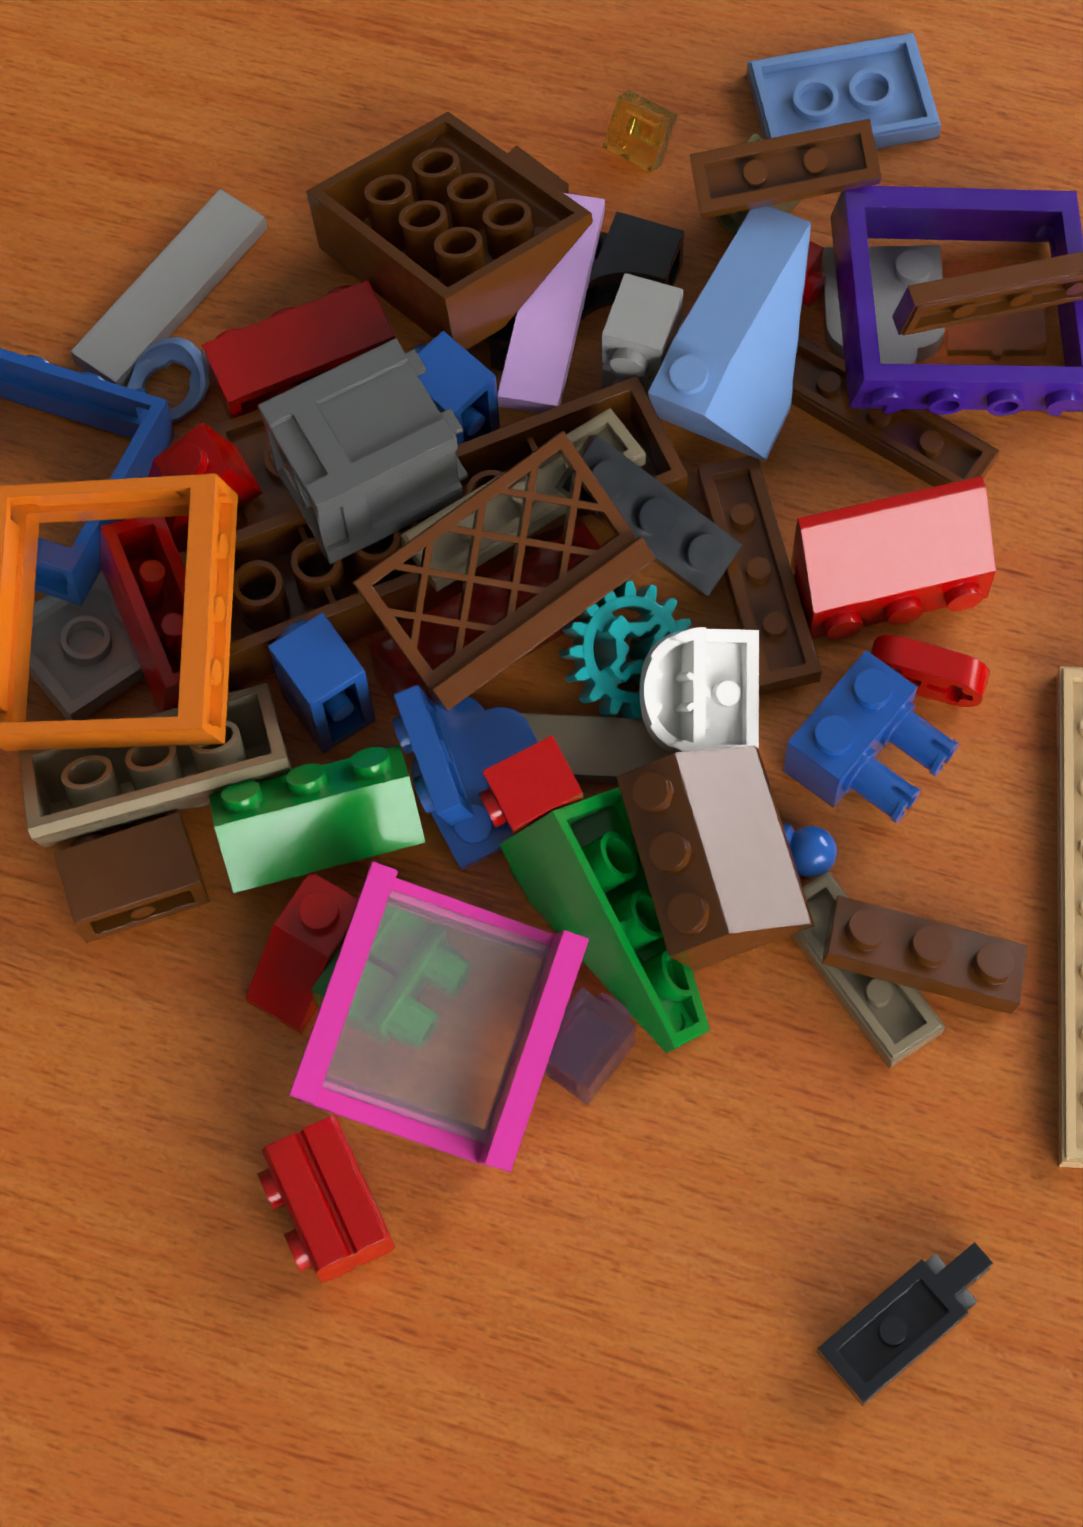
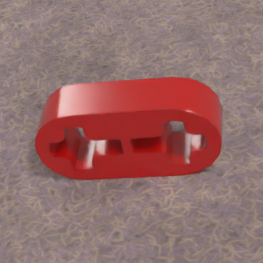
[870,635,990,707]

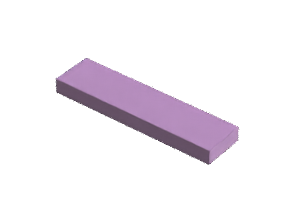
[497,193,605,413]

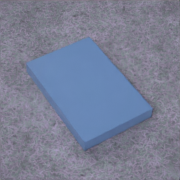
[746,33,941,149]

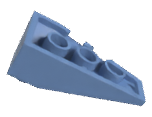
[648,206,811,462]

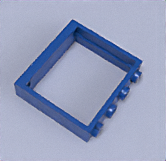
[0,348,175,606]

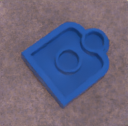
[411,697,538,871]

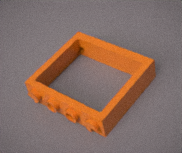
[0,474,238,751]

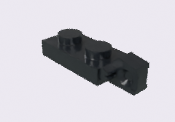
[816,1242,994,1406]

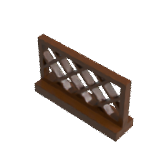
[352,431,657,711]

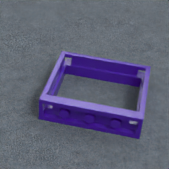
[830,186,1083,416]

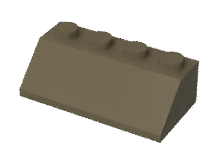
[18,683,292,848]

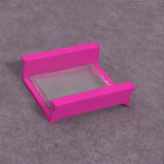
[289,861,589,1172]

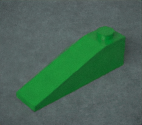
[499,787,710,1054]

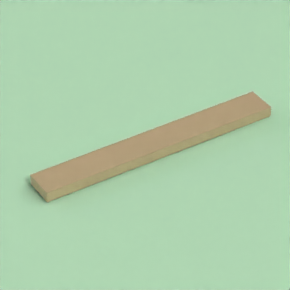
[1056,666,1083,1168]

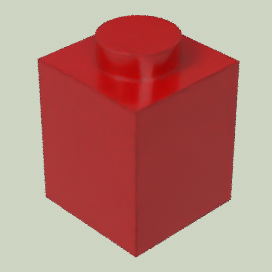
[478,735,583,835]

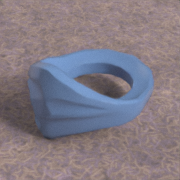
[128,337,210,423]

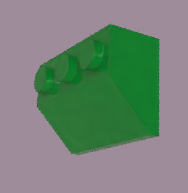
[209,745,425,893]

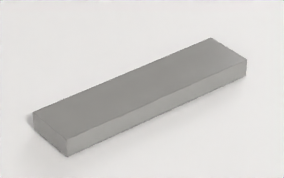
[70,189,268,387]

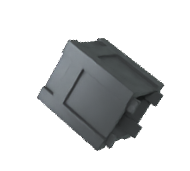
[258,338,468,564]

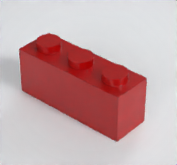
[201,279,396,419]
[100,517,186,712]

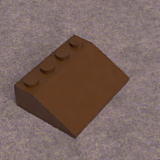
[306,112,593,350]

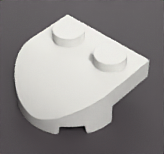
[640,627,759,754]

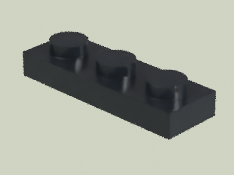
[555,435,743,596]

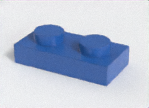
[392,685,475,826]

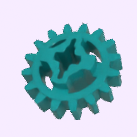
[559,581,691,719]

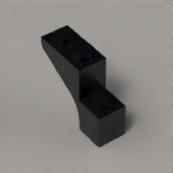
[483,211,684,371]

